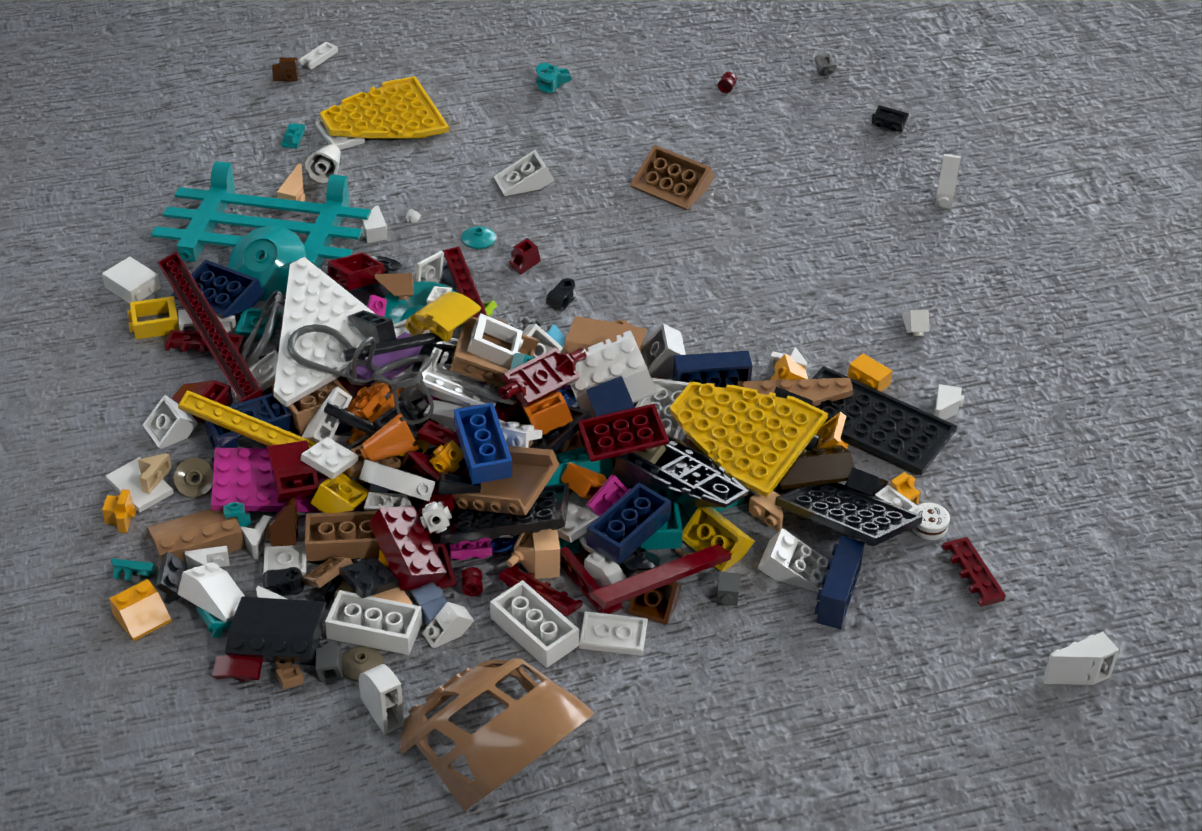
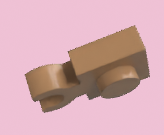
[275,661,304,689]

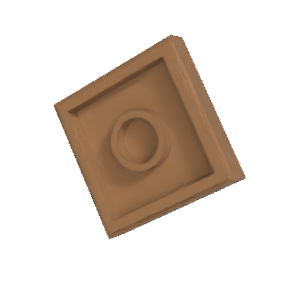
[302,556,353,588]

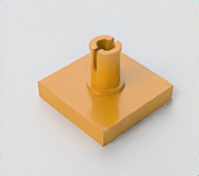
[816,412,848,449]

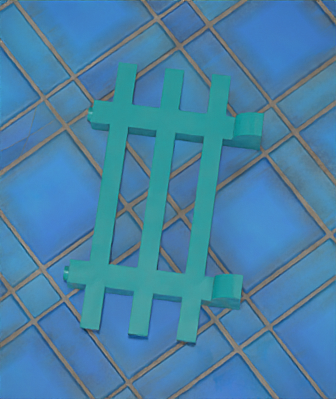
[151,161,371,268]

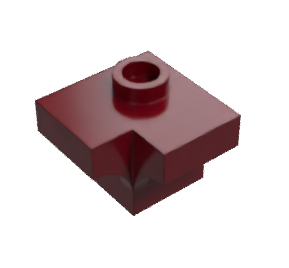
[509,238,541,275]

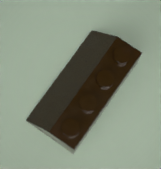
[777,445,855,490]

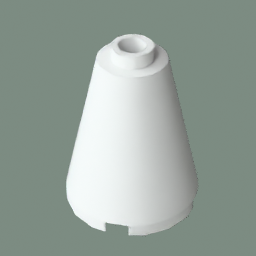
[305,144,341,183]

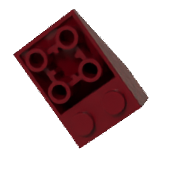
[171,380,233,424]
[267,440,319,503]

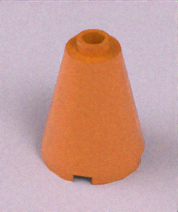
[360,413,419,462]

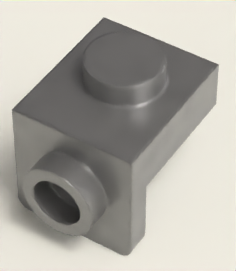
[814,54,837,75]

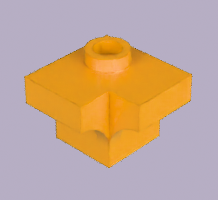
[770,354,808,380]
[890,472,921,506]
[102,489,136,533]

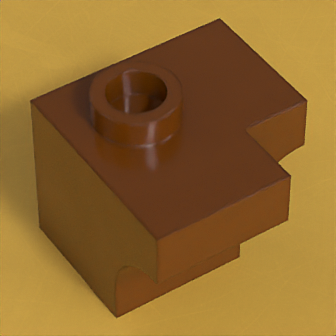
[272,58,299,81]

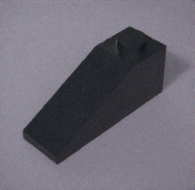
[347,310,397,344]

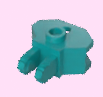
[535,62,572,94]

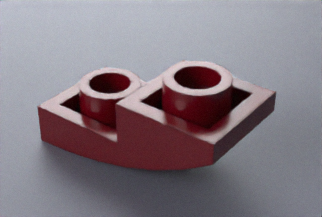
[213,655,263,682]

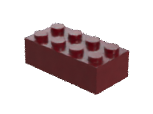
[369,506,446,591]

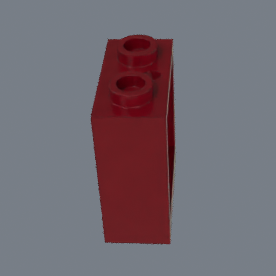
[327,252,385,291]

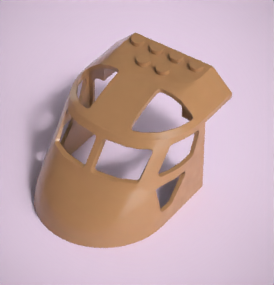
[400,658,595,811]

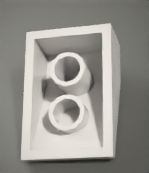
[493,150,554,196]
[178,563,245,622]

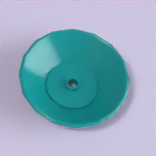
[228,225,306,301]
[384,281,455,325]

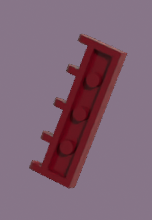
[165,330,244,354]
[941,537,1006,607]
[498,565,583,617]

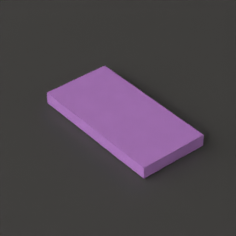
[351,332,423,386]

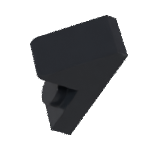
[845,467,889,497]

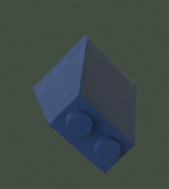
[586,376,635,417]

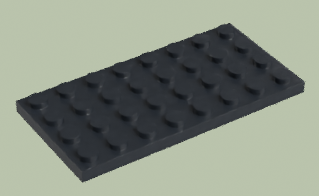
[812,366,957,475]

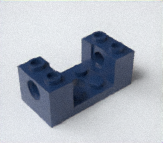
[205,392,294,450]

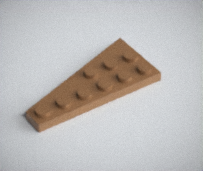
[738,378,853,406]

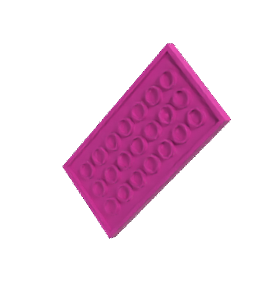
[211,448,373,512]

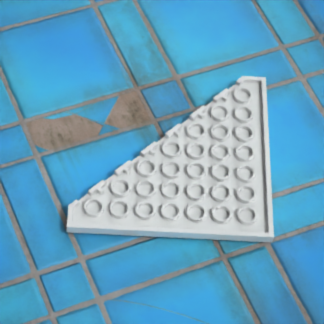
[274,257,401,407]

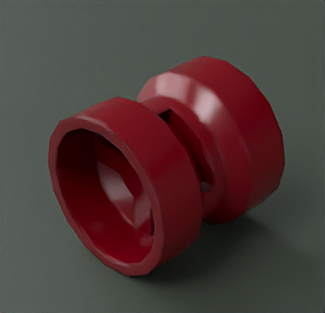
[718,72,737,93]
[462,567,483,597]

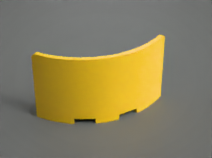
[404,292,481,342]

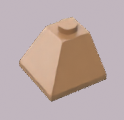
[375,273,414,300]

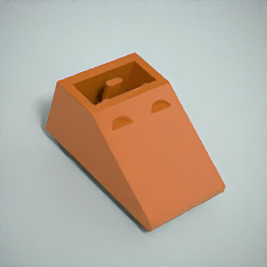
[521,391,573,435]

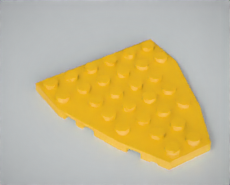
[320,76,449,138]
[669,382,828,498]

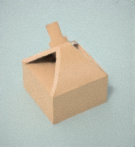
[506,529,560,579]

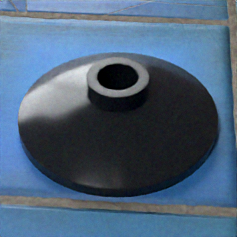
[371,256,402,274]
[621,548,660,571]

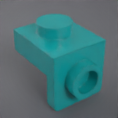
[223,502,251,527]

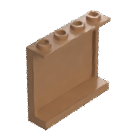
[450,316,539,388]
[452,446,559,516]

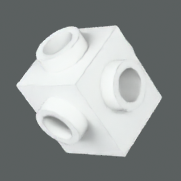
[420,501,452,533]

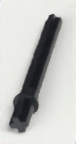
[343,332,444,362]
[323,401,423,453]

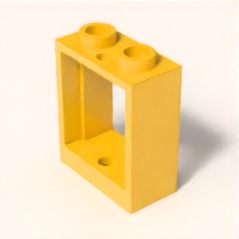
[127,296,180,340]

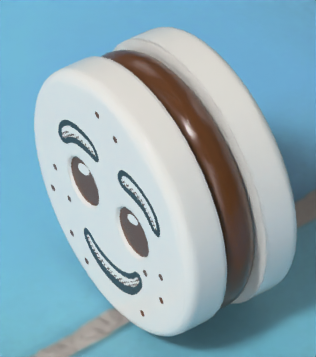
[912,503,950,540]

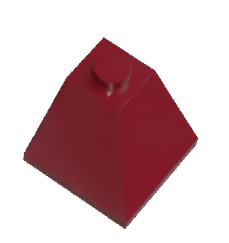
[401,450,440,487]

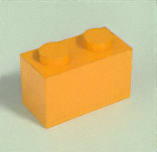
[847,353,893,392]

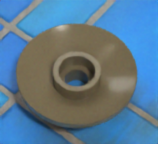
[174,458,214,498]
[342,646,384,682]

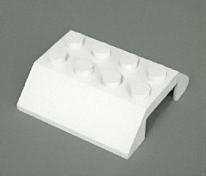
[570,330,657,418]
[417,347,500,407]

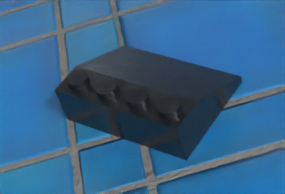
[225,596,326,666]

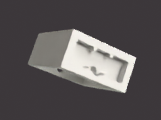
[467,314,523,369]

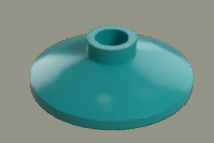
[461,226,496,249]

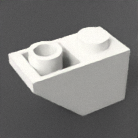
[422,602,474,648]

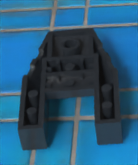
[613,433,749,508]

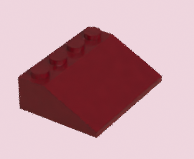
[578,403,670,462]

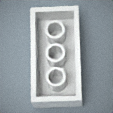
[490,580,579,668]
[325,590,422,655]

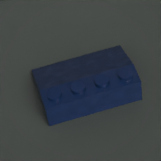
[171,259,265,318]

